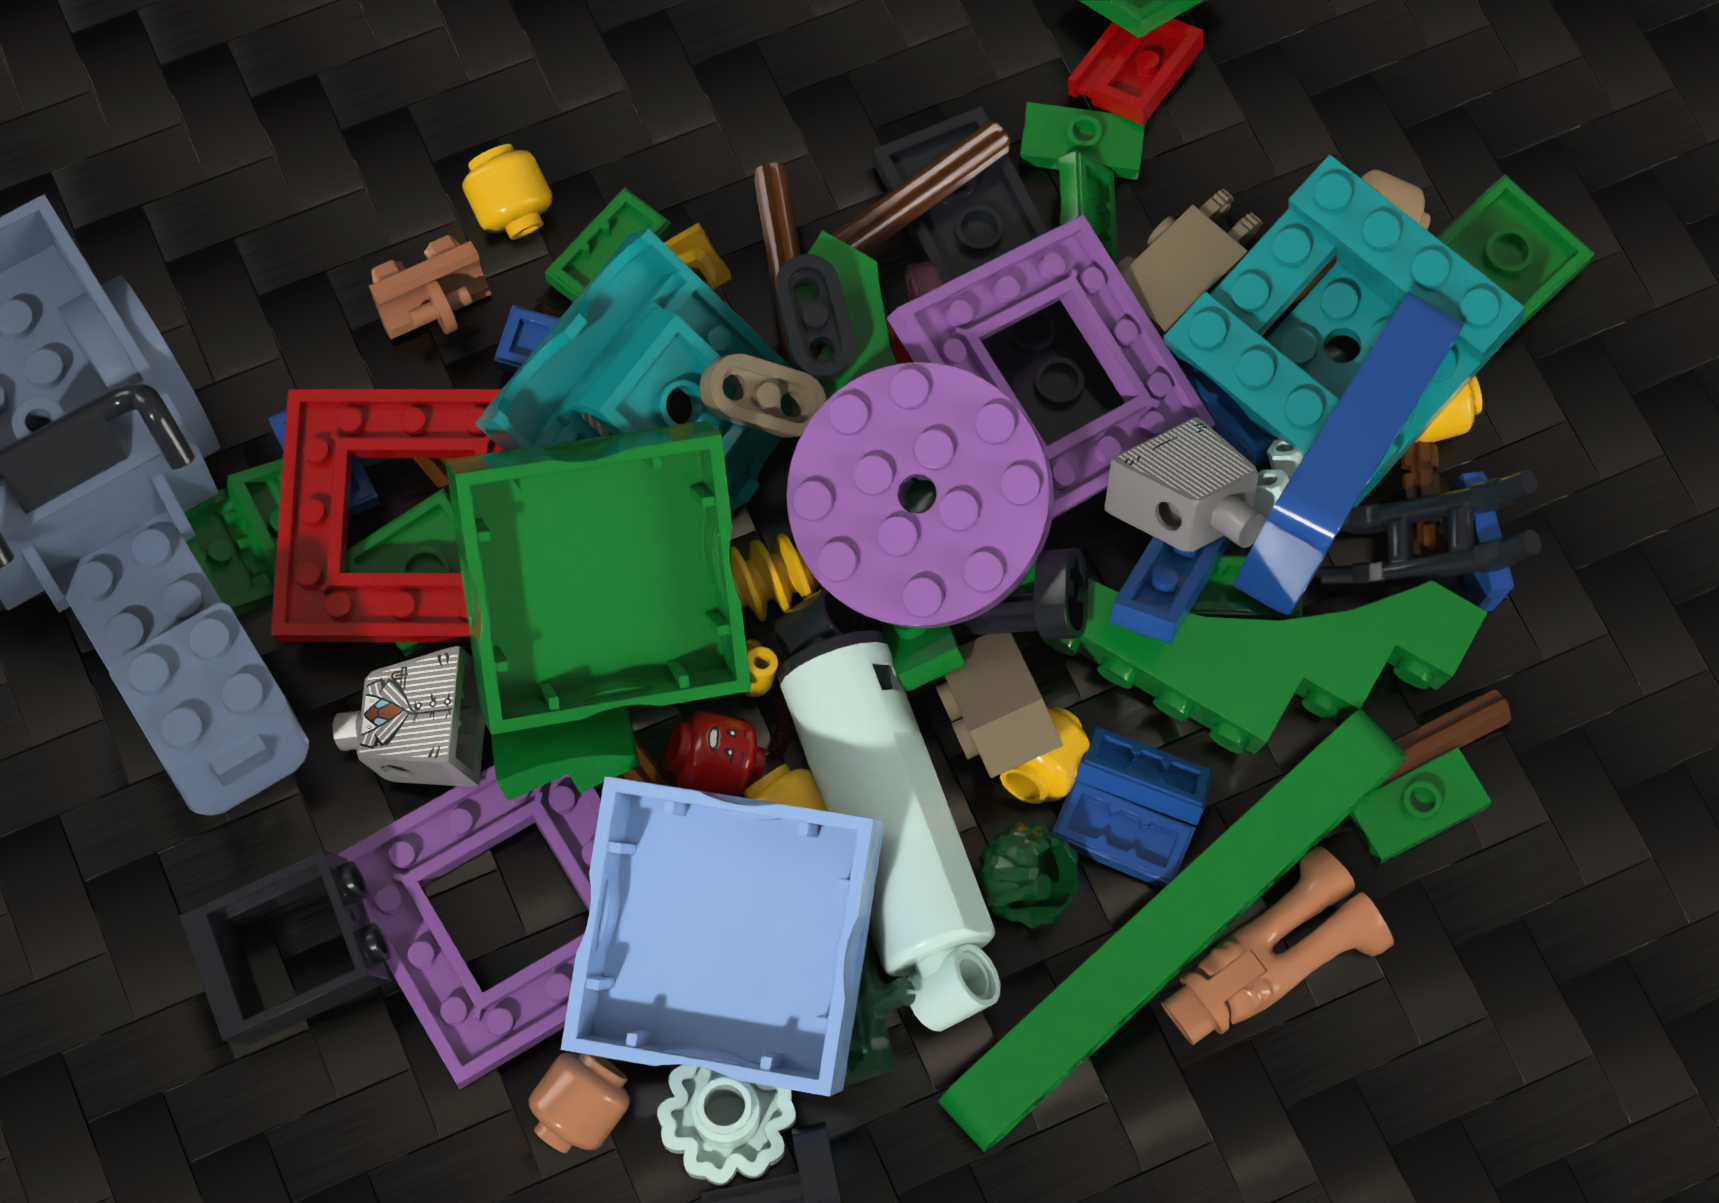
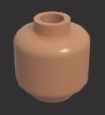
[528,1052,630,1154]

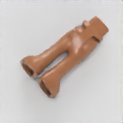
[1161,845,1394,1045]

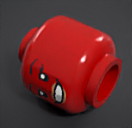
[664,710,766,797]

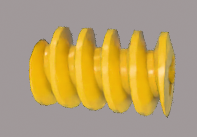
[729,533,822,622]

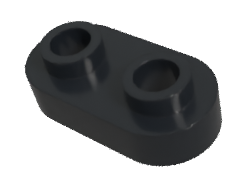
[774,254,856,383]

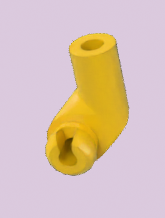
[743,639,778,697]

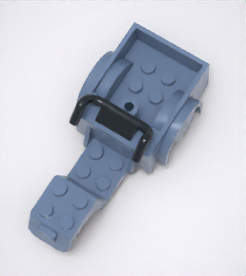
[0,194,309,816]

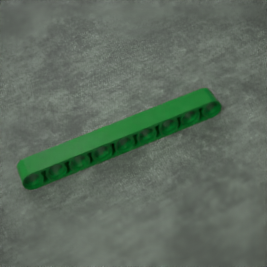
[938,709,1408,1152]

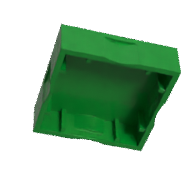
[445,421,751,735]

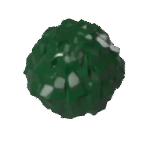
[975,821,1081,929]

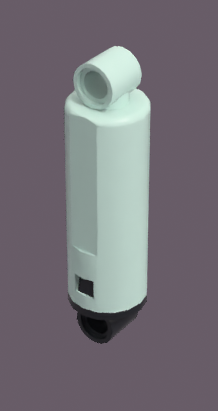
[775,587,1001,1032]

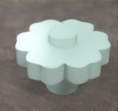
[657,1065,796,1186]

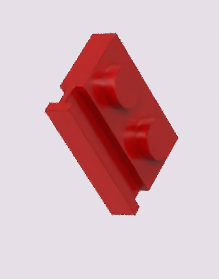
[1068,18,1204,126]

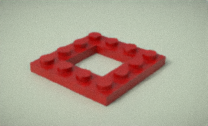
[271,389,504,643]

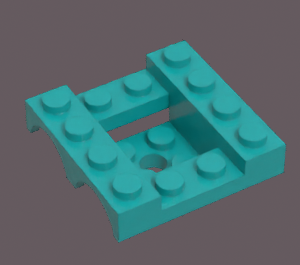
[1163,154,1525,507]
[474,228,793,513]

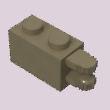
[1116,188,1263,341]
[935,633,1063,778]

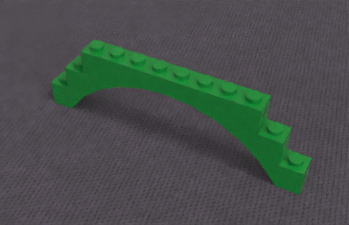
[795,230,1488,755]

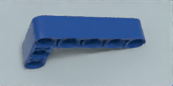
[1232,291,1465,618]

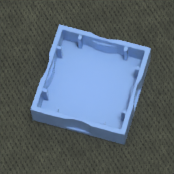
[561,776,885,1096]

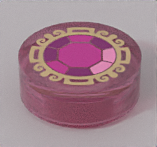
[905,261,942,302]

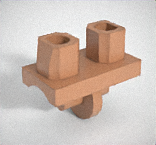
[369,235,491,339]

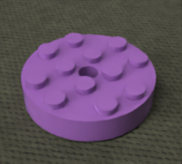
[787,362,1054,628]

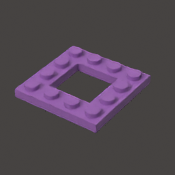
[887,215,1216,519]
[337,765,601,1090]

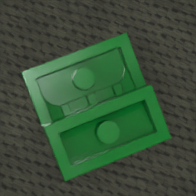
[184,458,283,616]
[491,706,640,801]

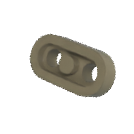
[700,354,827,438]

